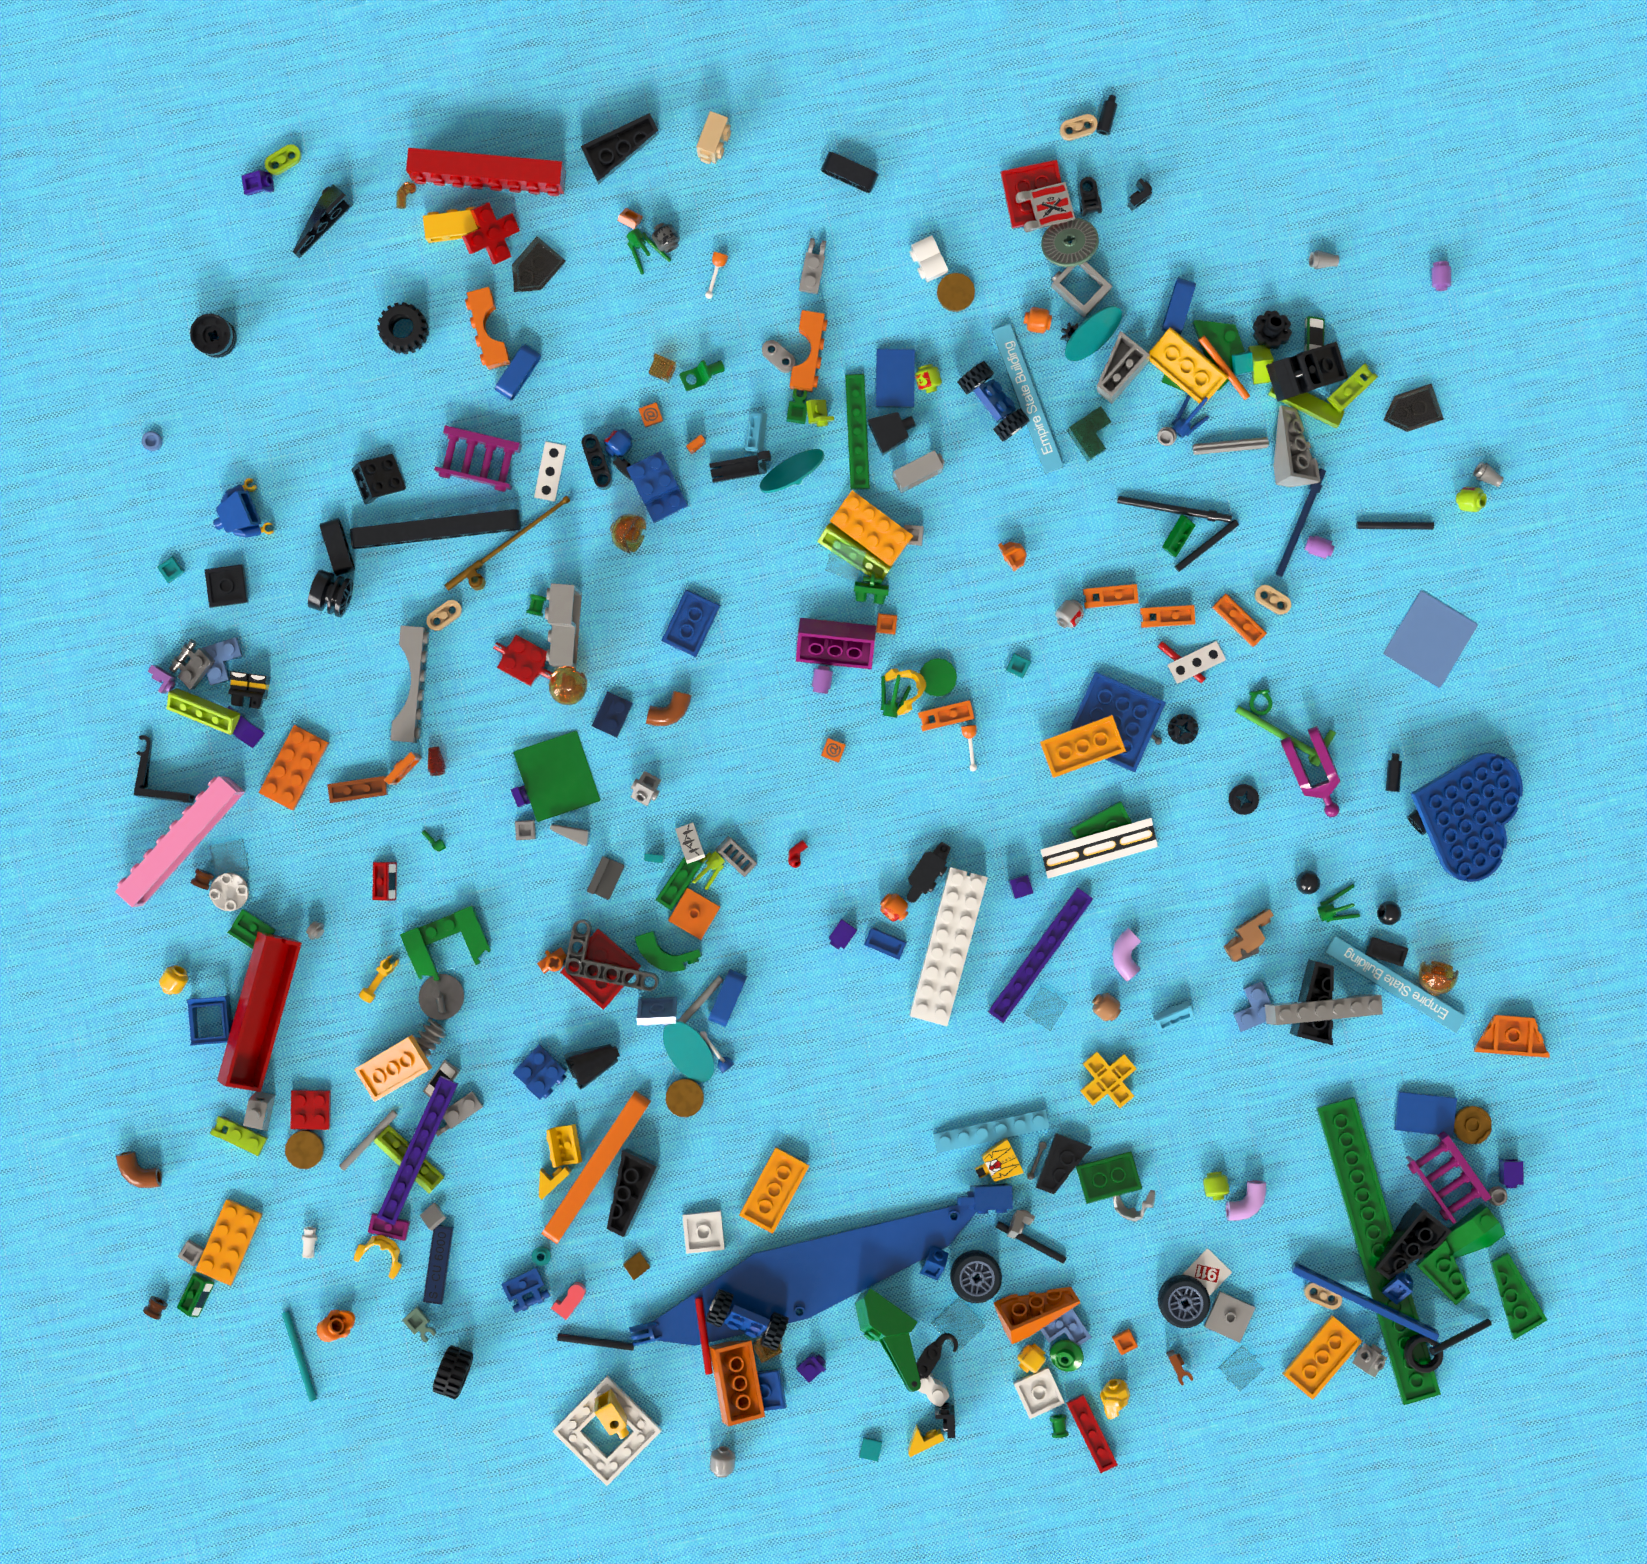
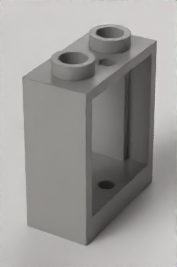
[1051,262,1112,318]
[892,450,945,493]

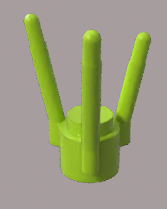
[692,851,726,890]

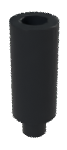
[1096,95,1117,135]
[1385,753,1402,792]

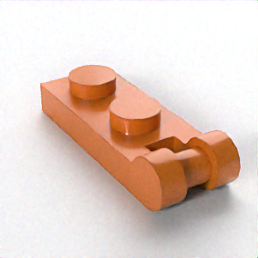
[1083,584,1139,609]
[1140,605,1195,628]
[918,700,975,732]

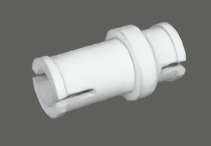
[302,1227,317,1258]

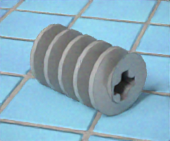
[414,1018,446,1056]

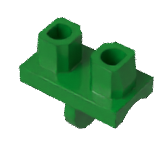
[854,572,889,604]

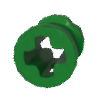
[526,594,547,617]
[1049,1414,1069,1438]

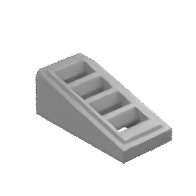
[550,824,590,846]
[715,836,758,877]

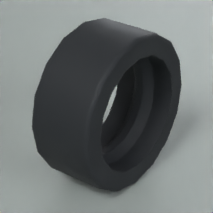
[1404,1334,1443,1373]

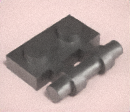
[169,639,215,690]

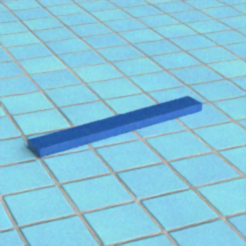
[1292,1262,1439,1341]

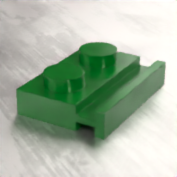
[227,909,276,949]

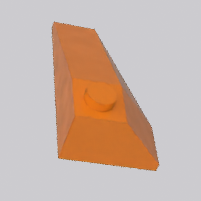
[994,1287,1080,1344]

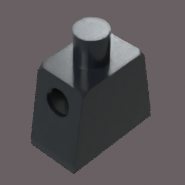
[868,412,916,456]

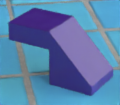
[227,706,265,748]

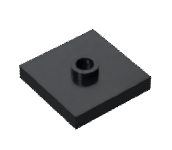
[204,564,249,608]

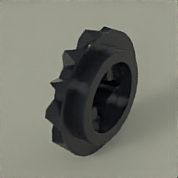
[1168,714,1199,745]
[1228,784,1259,815]

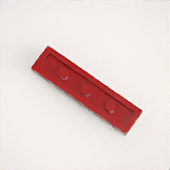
[1066,1394,1118,1473]

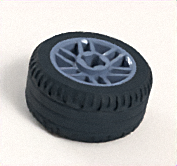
[950,1250,1002,1303]
[1158,1275,1210,1328]

